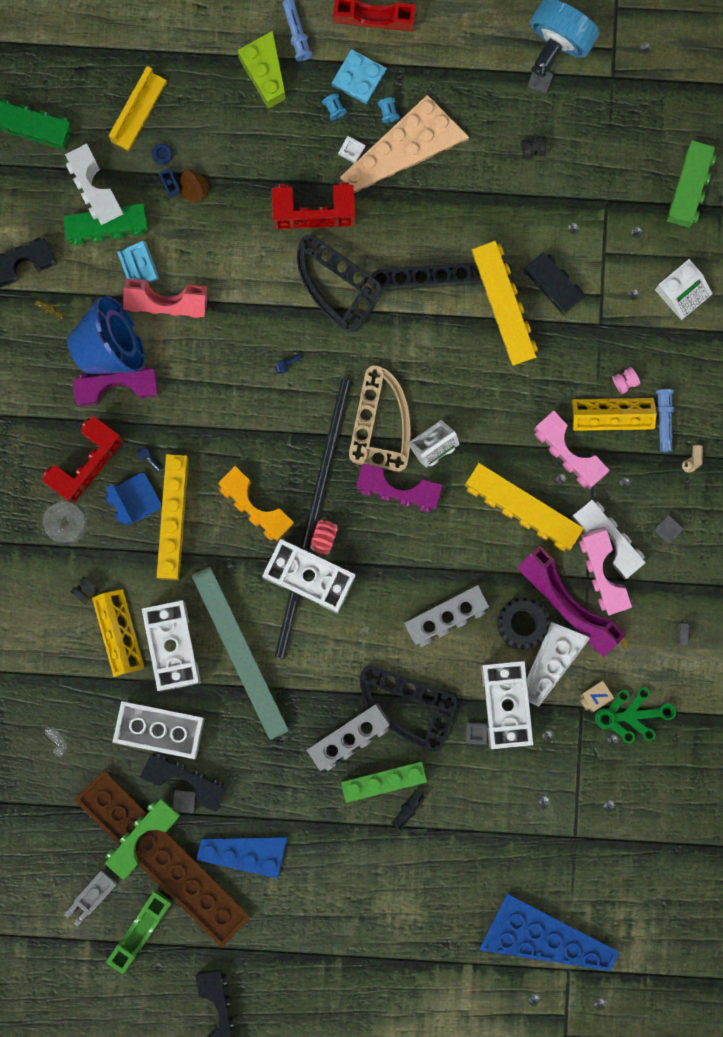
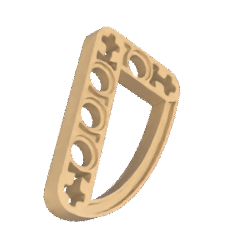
[349,366,410,472]

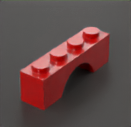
[333,0,416,32]

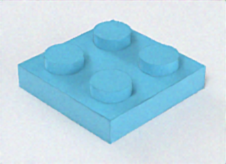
[332,49,386,105]

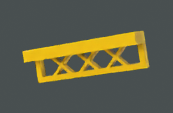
[109,66,167,151]
[572,398,657,431]
[92,589,145,677]

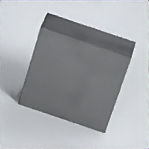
[527,72,553,94]
[654,515,683,544]
[677,623,689,646]
[465,722,488,744]
[173,790,196,813]

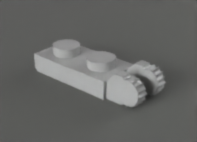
[64,870,118,926]

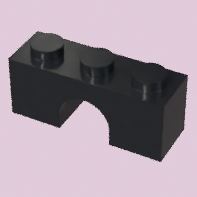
[0,238,57,288]

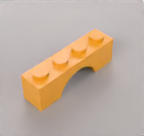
[218,466,295,542]

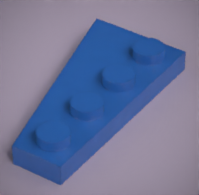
[196,837,287,879]

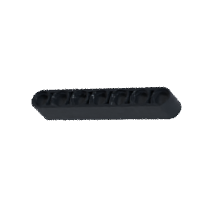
[372,261,512,291]

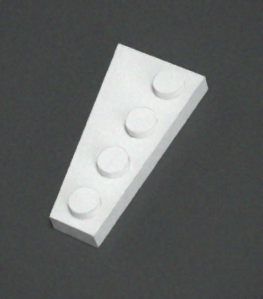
[526,622,590,707]

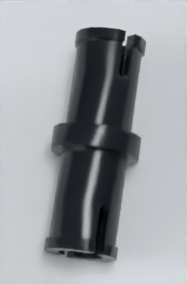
[391,789,426,831]

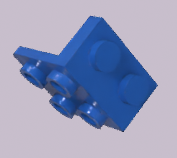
[105,473,162,527]

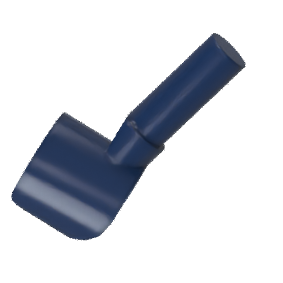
[275,354,302,374]
[137,448,162,472]

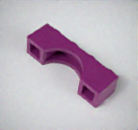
[73,367,159,407]
[356,463,442,513]

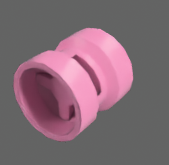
[612,367,640,394]

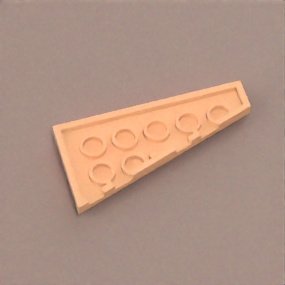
[340,95,469,193]

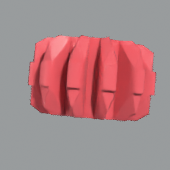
[310,520,338,556]

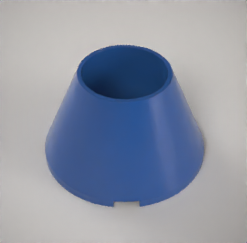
[67,296,145,374]

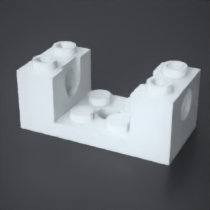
[262,539,356,614]
[142,600,201,691]
[481,661,533,749]

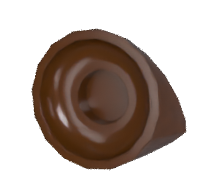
[180,169,210,203]

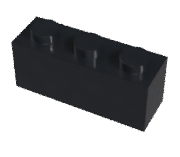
[524,251,584,316]

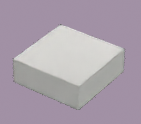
[338,136,365,164]

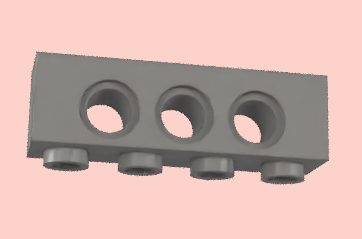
[404,585,489,647]
[307,703,391,771]

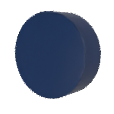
[152,144,173,165]

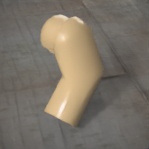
[682,445,703,473]

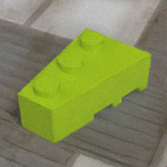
[237,31,286,109]

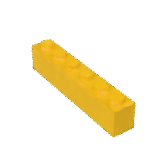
[471,241,538,366]
[157,454,189,581]
[465,463,584,551]

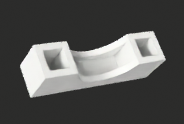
[65,144,123,225]
[571,500,645,580]

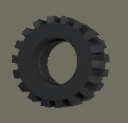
[497,597,550,650]

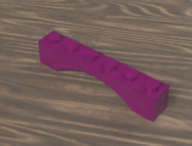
[517,546,626,657]

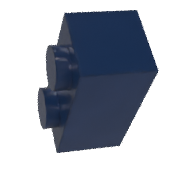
[159,168,181,198]

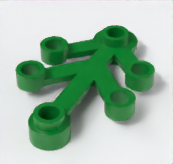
[595,687,676,743]

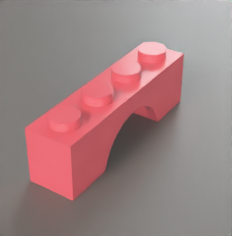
[123,278,208,318]

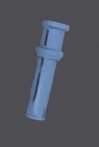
[282,0,313,61]
[656,389,675,452]

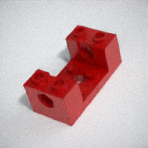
[272,182,355,230]
[42,416,124,505]

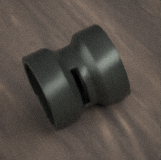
[521,135,545,160]
[70,576,99,605]

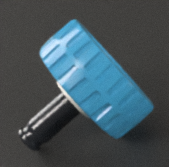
[530,0,600,77]

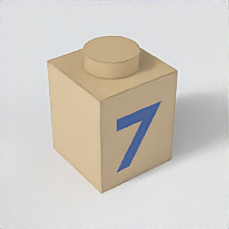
[580,681,614,712]

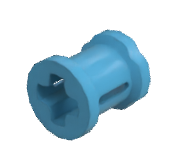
[322,93,347,120]
[377,97,400,123]

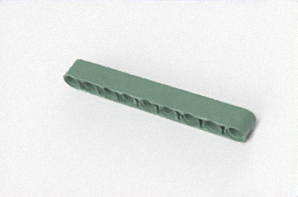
[191,566,289,740]

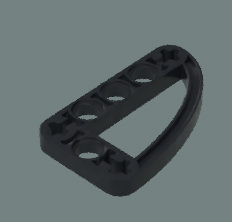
[297,235,384,332]
[360,666,458,751]

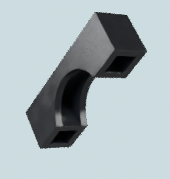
[140,753,227,812]
[195,969,235,1037]

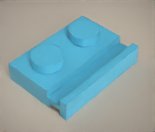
[117,241,160,284]

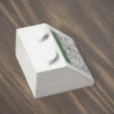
[655,259,712,320]
[408,420,460,468]

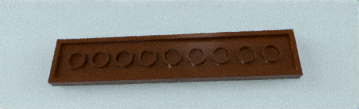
[74,770,251,948]

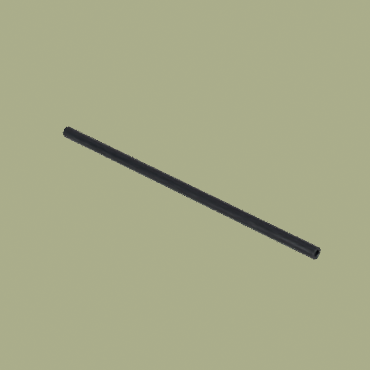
[274,379,351,659]

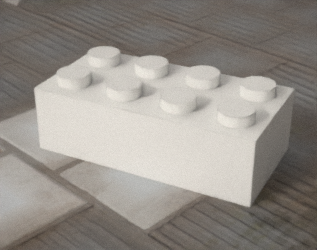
[113,701,205,759]

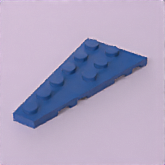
[478,894,620,971]

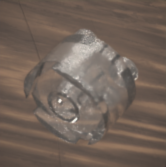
[43,501,87,545]

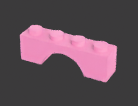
[534,411,610,489]
[579,527,632,615]

